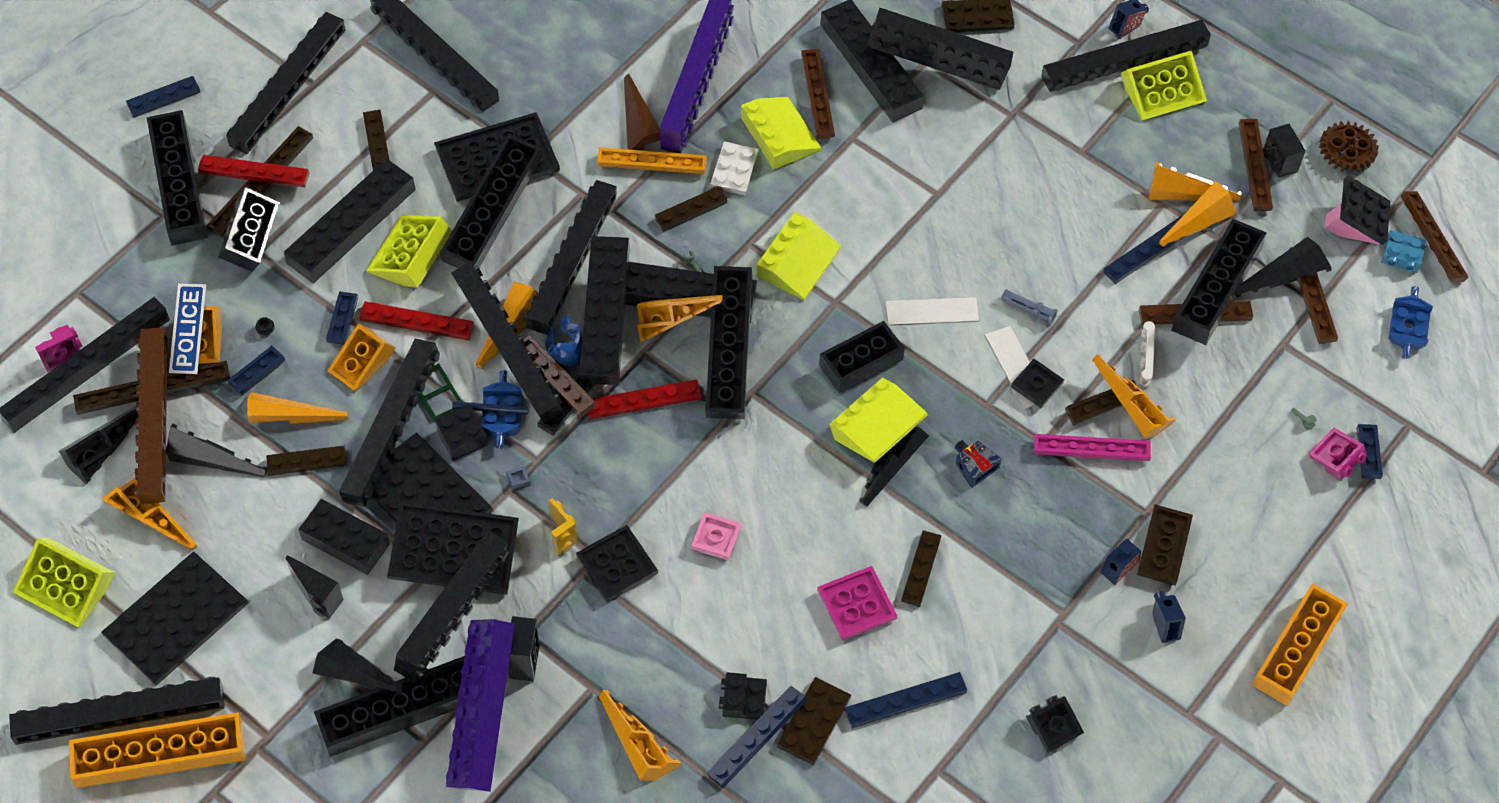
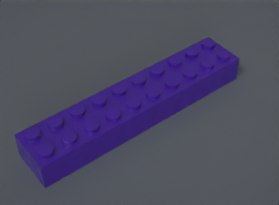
[660,0,734,154]

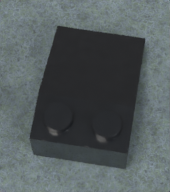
[285,555,344,618]

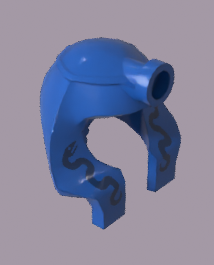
[545,316,582,367]

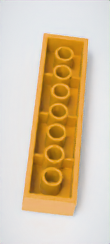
[69,712,246,788]

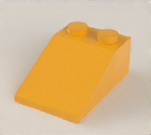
[198,306,222,364]
[327,323,396,391]

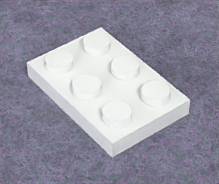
[710,142,759,196]

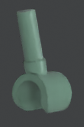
[683,250,702,272]
[1291,408,1317,428]

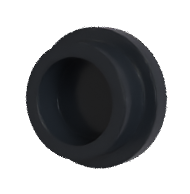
[255,317,275,336]

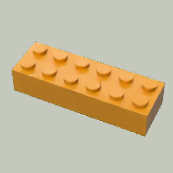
[1252,583,1348,706]

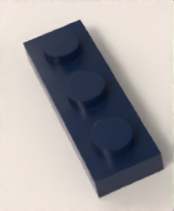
[326,291,358,345]
[228,345,285,395]
[1356,424,1383,479]

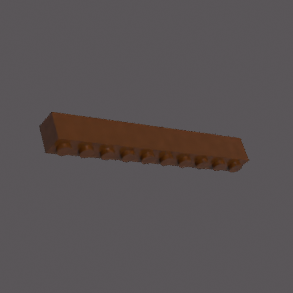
[134,327,168,504]

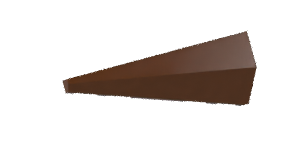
[624,74,660,151]

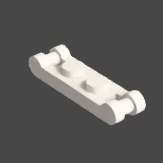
[1138,321,1155,389]

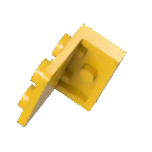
[548,498,578,556]

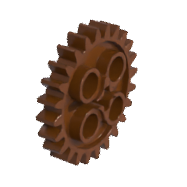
[1319,121,1379,173]

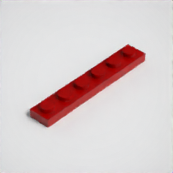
[198,155,310,188]
[359,301,474,341]
[587,379,701,420]

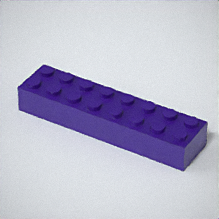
[446,619,515,792]

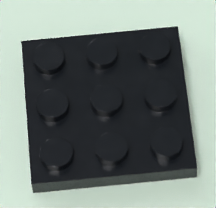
[1340,175,1391,245]
[576,525,658,602]

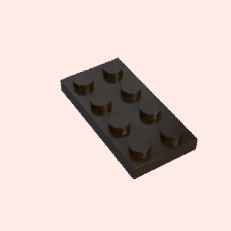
[941,0,1015,32]
[1137,504,1193,586]
[777,677,852,766]

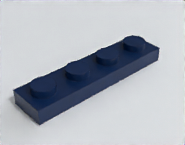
[126,76,200,118]

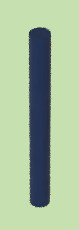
[452,401,529,414]

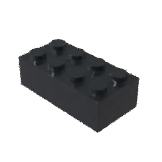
[218,187,280,272]
[819,321,905,393]
[298,499,390,575]

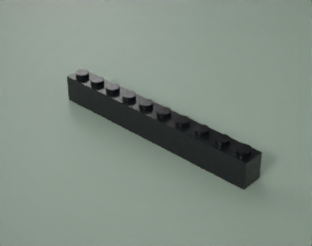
[370,0,499,112]
[226,12,346,154]
[1041,19,1211,92]
[524,180,617,335]
[451,261,563,423]
[0,297,170,433]
[339,338,440,508]
[9,677,225,745]

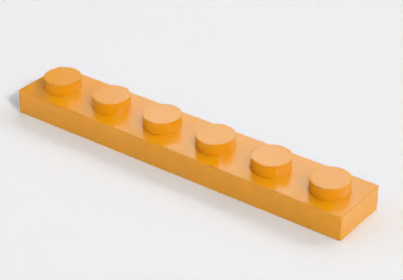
[597,147,707,174]

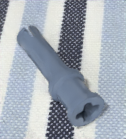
[1001,289,1058,325]

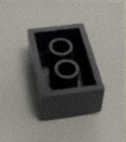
[508,616,540,681]

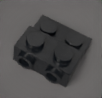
[719,672,767,720]
[1026,695,1084,753]

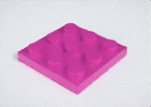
[817,566,897,641]

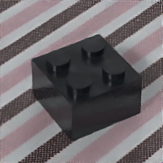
[1263,123,1306,178]
[434,404,488,461]

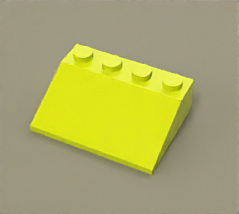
[1121,51,1207,120]
[741,97,821,169]
[756,212,841,301]
[366,215,452,288]
[829,377,928,463]
[13,538,115,628]

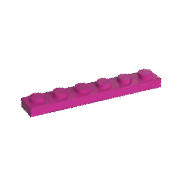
[1034,434,1151,461]

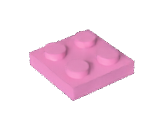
[691,512,742,561]

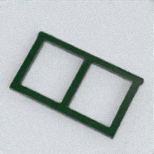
[419,363,462,422]

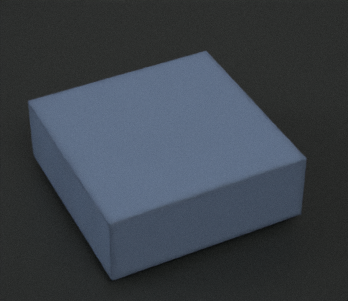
[506,466,531,491]

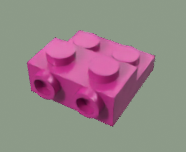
[35,324,83,372]
[1309,428,1367,480]

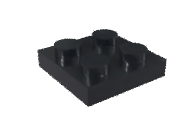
[1011,358,1064,409]

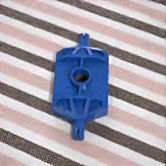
[1388,286,1433,359]
[481,370,522,449]

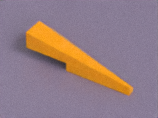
[1149,162,1241,201]
[1159,181,1236,247]
[476,281,538,369]
[637,295,723,342]
[1092,354,1176,438]
[247,392,348,424]
[102,478,197,550]
[599,690,682,781]

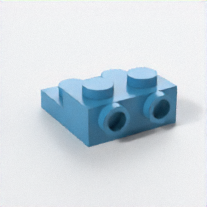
[1381,230,1426,273]

